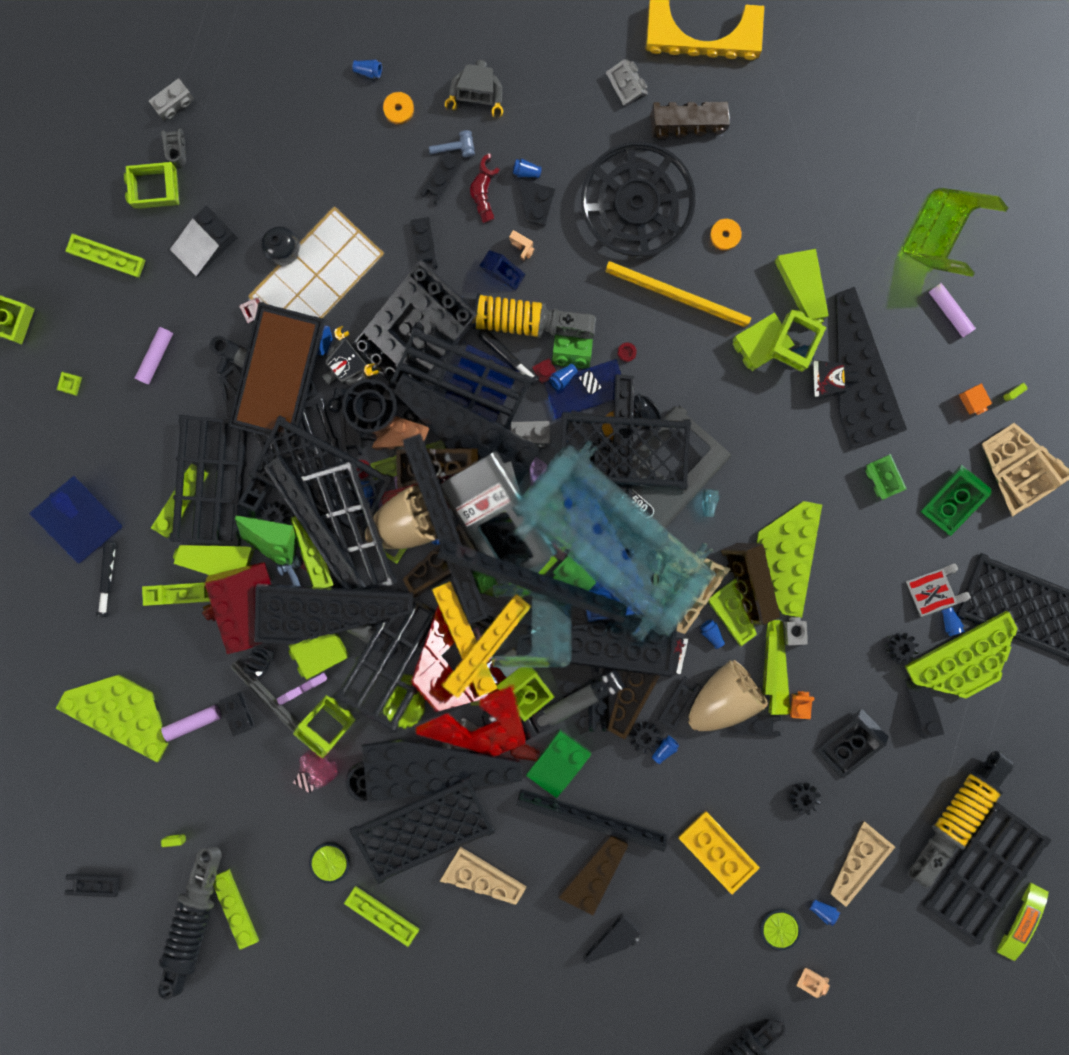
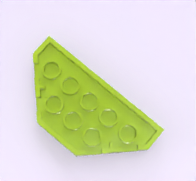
[756,501,822,618]
[905,611,1018,698]
[56,675,168,762]

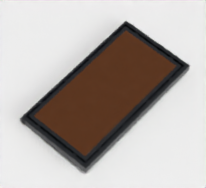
[228,302,326,443]

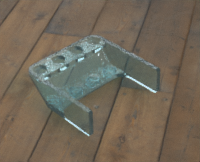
[492,585,572,667]

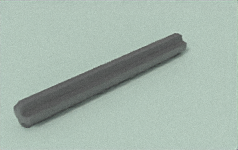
[230,660,300,733]

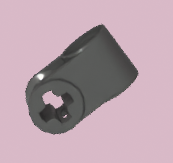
[161,128,186,168]

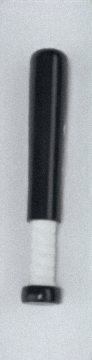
[478,329,540,386]
[96,541,116,617]

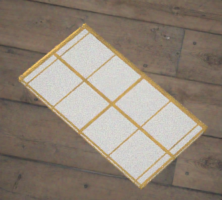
[248,206,384,318]

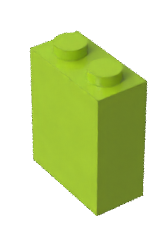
[733,312,794,372]
[288,633,350,680]

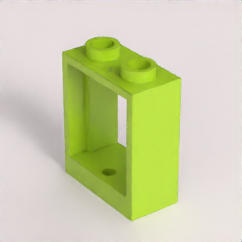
[124,162,179,209]
[768,310,827,372]
[293,695,356,759]

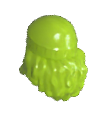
[383,674,425,729]

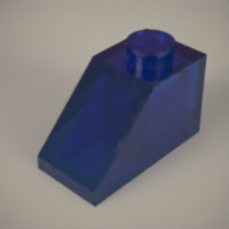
[479,250,526,290]

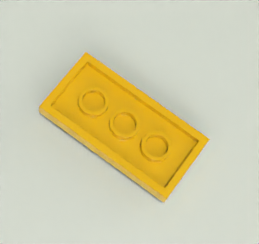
[678,810,760,894]

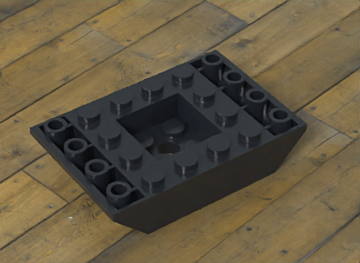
[351,260,478,383]

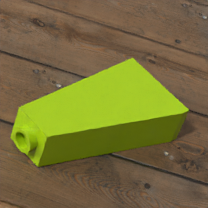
[775,249,829,323]
[173,545,255,575]

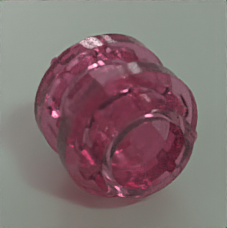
[299,749,338,788]

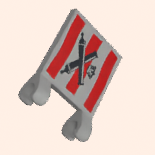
[906,563,971,617]

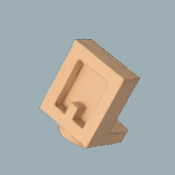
[509,230,534,262]
[797,968,830,998]

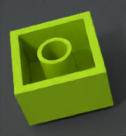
[0,296,35,345]
[497,662,554,722]

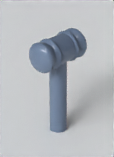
[429,130,475,158]
[276,555,303,586]

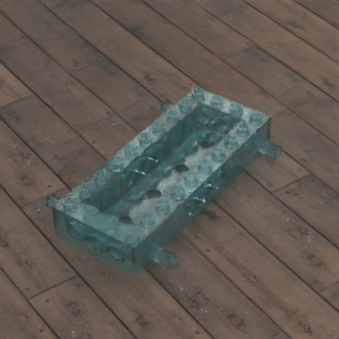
[513,441,716,642]

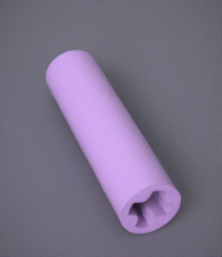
[929,283,976,337]
[135,327,173,385]
[161,704,222,742]

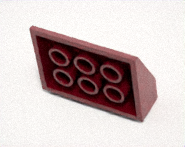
[205,562,271,654]

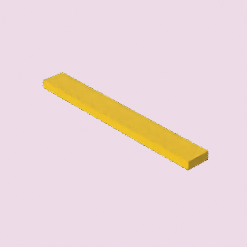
[606,261,751,327]

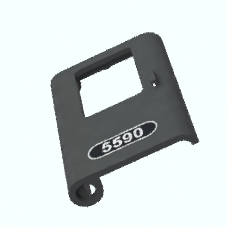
[601,406,731,541]

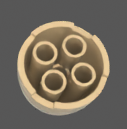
[365,485,438,549]
[688,660,768,731]

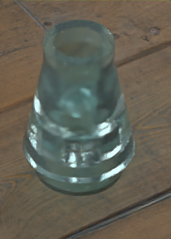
[701,489,721,517]

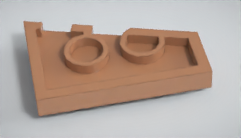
[372,416,429,450]

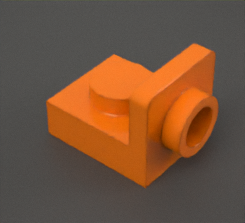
[790,691,814,719]

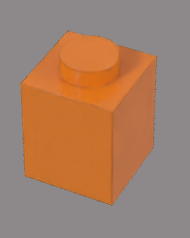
[959,383,992,415]

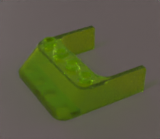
[903,188,1008,277]

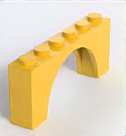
[646,0,764,60]

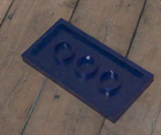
[544,359,622,419]

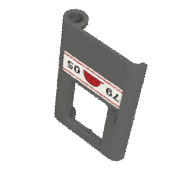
[440,451,558,586]

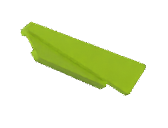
[762,620,790,715]

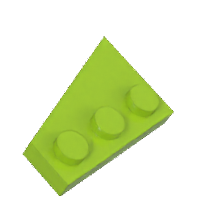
[708,578,757,646]

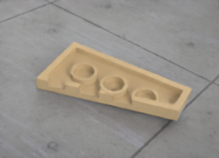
[830,821,895,907]
[440,847,526,905]

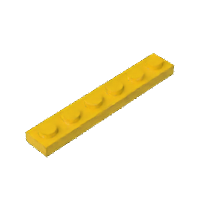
[432,582,497,697]
[442,594,531,698]

